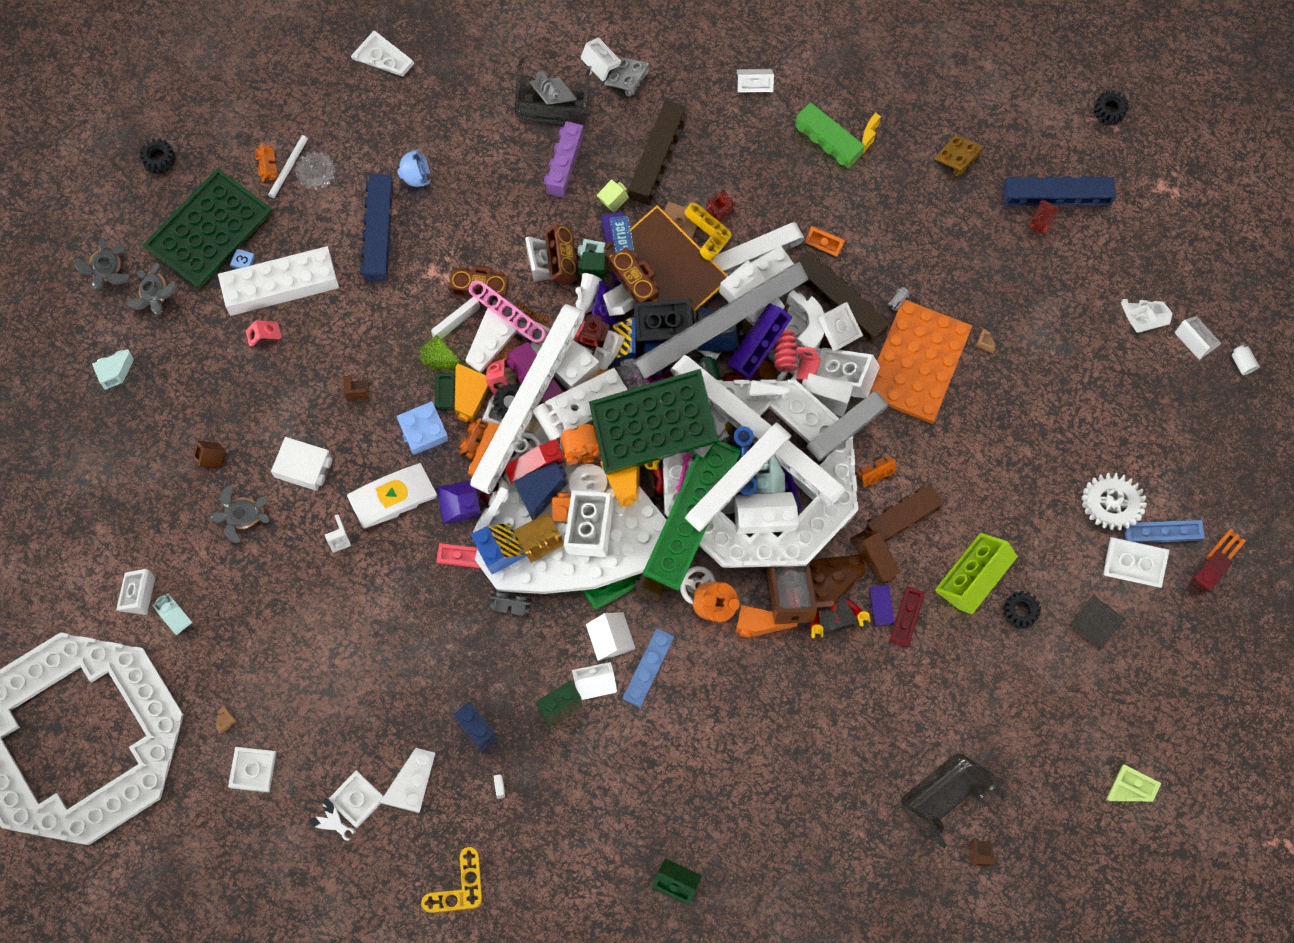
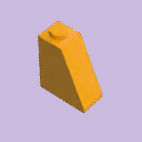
[455,363,491,423]
[600,461,640,507]

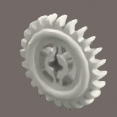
[1082,473,1147,530]

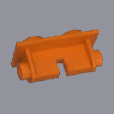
[255,142,278,183]
[459,418,488,459]
[857,456,897,488]

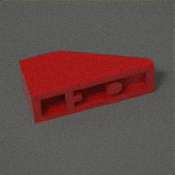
[505,439,565,484]

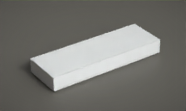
[431,297,480,342]

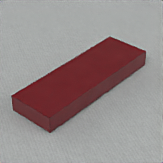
[889,586,925,648]

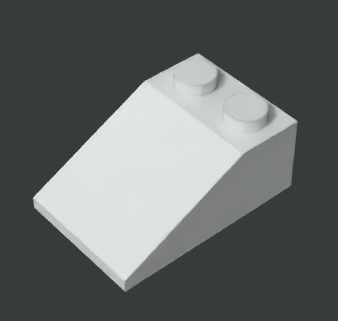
[719,261,785,326]
[536,340,600,390]
[816,348,880,398]

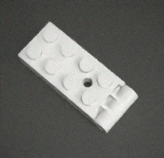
[532,368,628,442]

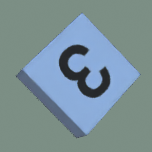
[230,249,255,269]

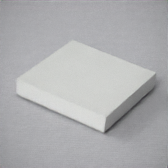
[817,302,863,351]
[228,747,277,793]
[329,770,383,828]

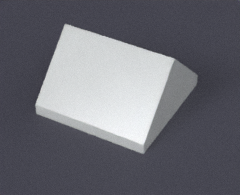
[526,237,550,282]
[1175,316,1221,360]
[116,569,156,615]
[586,612,636,662]

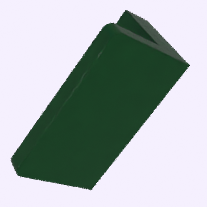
[652,858,702,905]

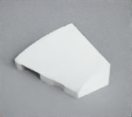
[1121,299,1173,333]

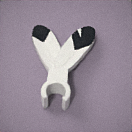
[309,798,356,841]

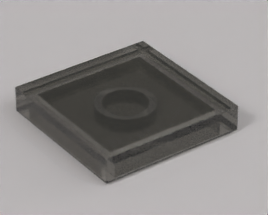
[1069,595,1125,650]

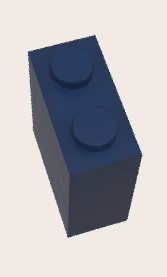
[698,308,737,352]
[453,701,498,754]

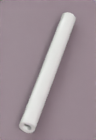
[268,135,308,198]

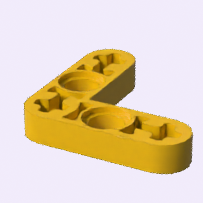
[684,203,732,261]
[421,847,482,913]

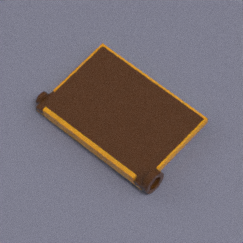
[604,205,728,313]

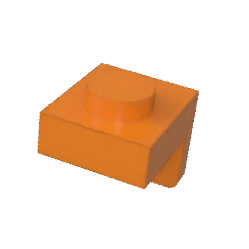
[552,492,571,521]

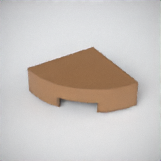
[976,328,995,353]
[216,705,237,734]

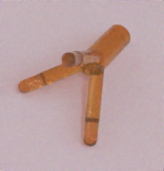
[516,300,549,323]

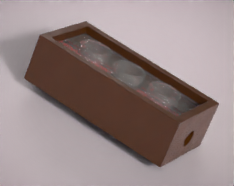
[766,563,817,624]

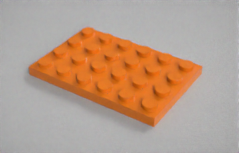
[868,300,972,424]

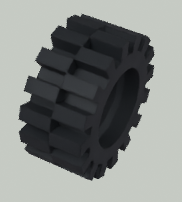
[1093,90,1129,125]
[140,138,176,174]
[492,384,520,419]
[1003,591,1041,629]

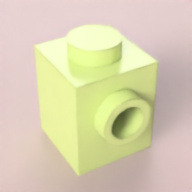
[597,179,629,213]

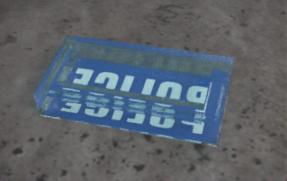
[610,216,634,254]

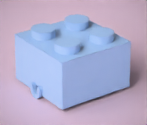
[397,401,448,456]

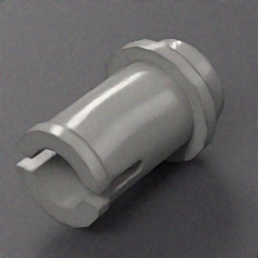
[888,287,910,311]

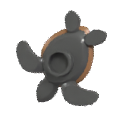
[74,239,130,291]
[127,263,177,316]
[210,486,270,543]

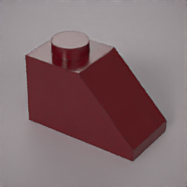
[1192,550,1233,592]

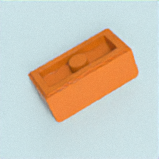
[804,226,846,257]

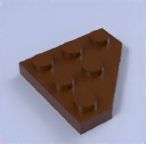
[809,554,866,608]

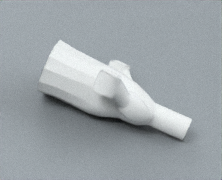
[575,273,602,324]

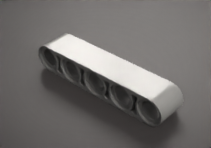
[806,390,889,462]

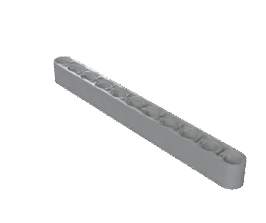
[635,262,809,378]

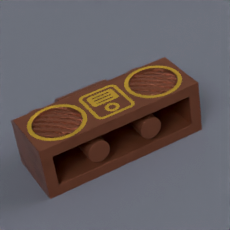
[545,224,579,285]
[608,247,660,303]
[449,265,509,302]

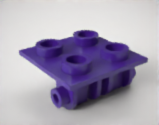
[592,281,619,329]

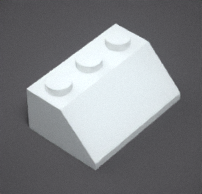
[733,492,799,534]

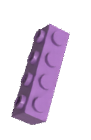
[544,121,584,198]

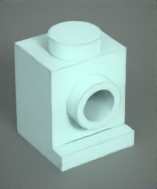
[577,239,606,259]

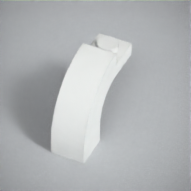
[786,290,824,355]

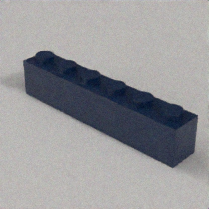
[360,174,393,282]
[1002,176,1116,206]

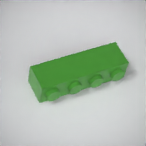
[795,102,865,168]

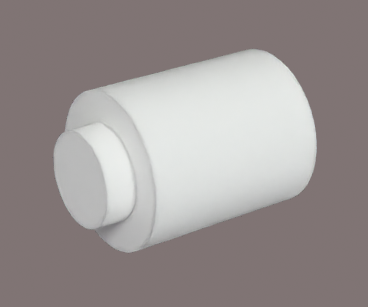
[1231,345,1260,375]

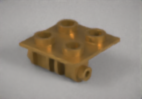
[934,135,984,176]
[513,512,564,563]

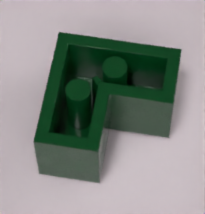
[578,252,605,302]

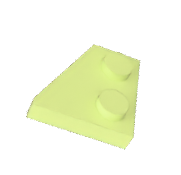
[1106,765,1161,802]

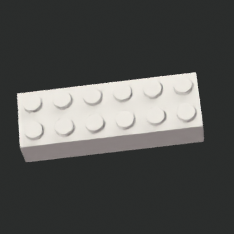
[218,246,339,316]

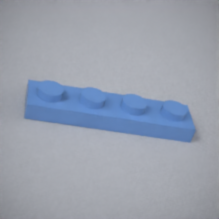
[1124,520,1205,543]
[622,628,674,708]

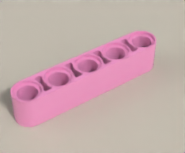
[469,280,548,344]

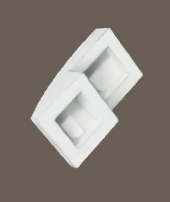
[594,330,625,370]

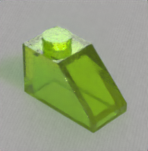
[419,335,462,370]

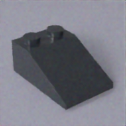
[634,299,695,341]

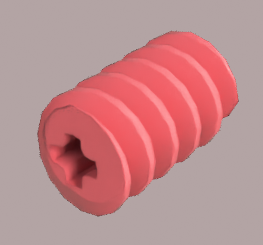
[774,330,798,372]

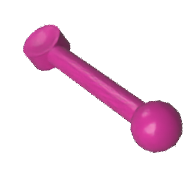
[676,454,690,492]

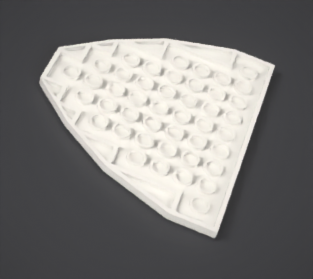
[475,408,666,594]

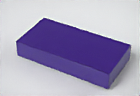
[869,585,895,626]

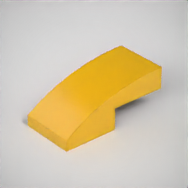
[861,112,881,153]

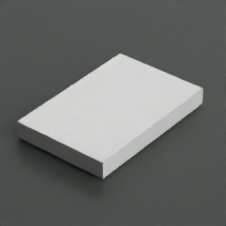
[1103,537,1169,588]

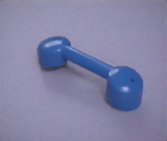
[734,426,758,496]

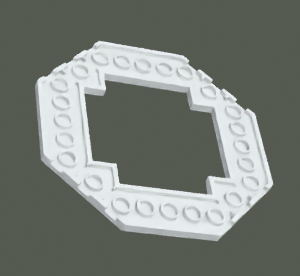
[663,380,858,567]
[0,632,184,845]

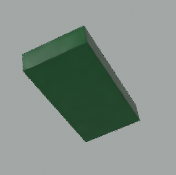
[434,373,455,411]

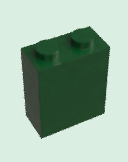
[536,680,582,728]

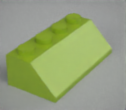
[935,533,1018,614]

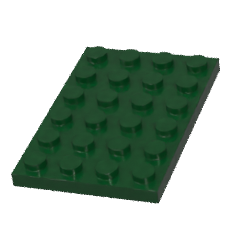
[143,168,273,290]
[589,369,719,475]

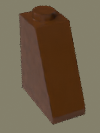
[850,529,900,583]

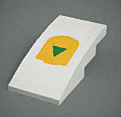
[347,463,437,529]

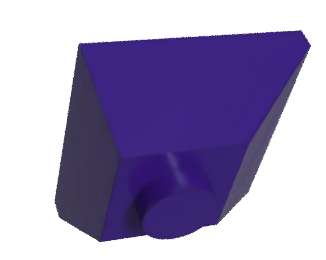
[437,481,481,524]

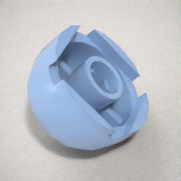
[398,149,431,187]

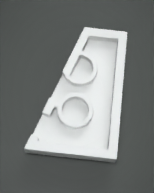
[466,308,517,373]

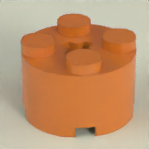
[560,424,601,465]
[693,581,740,622]

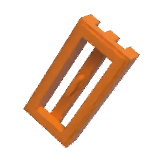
[1206,528,1246,559]

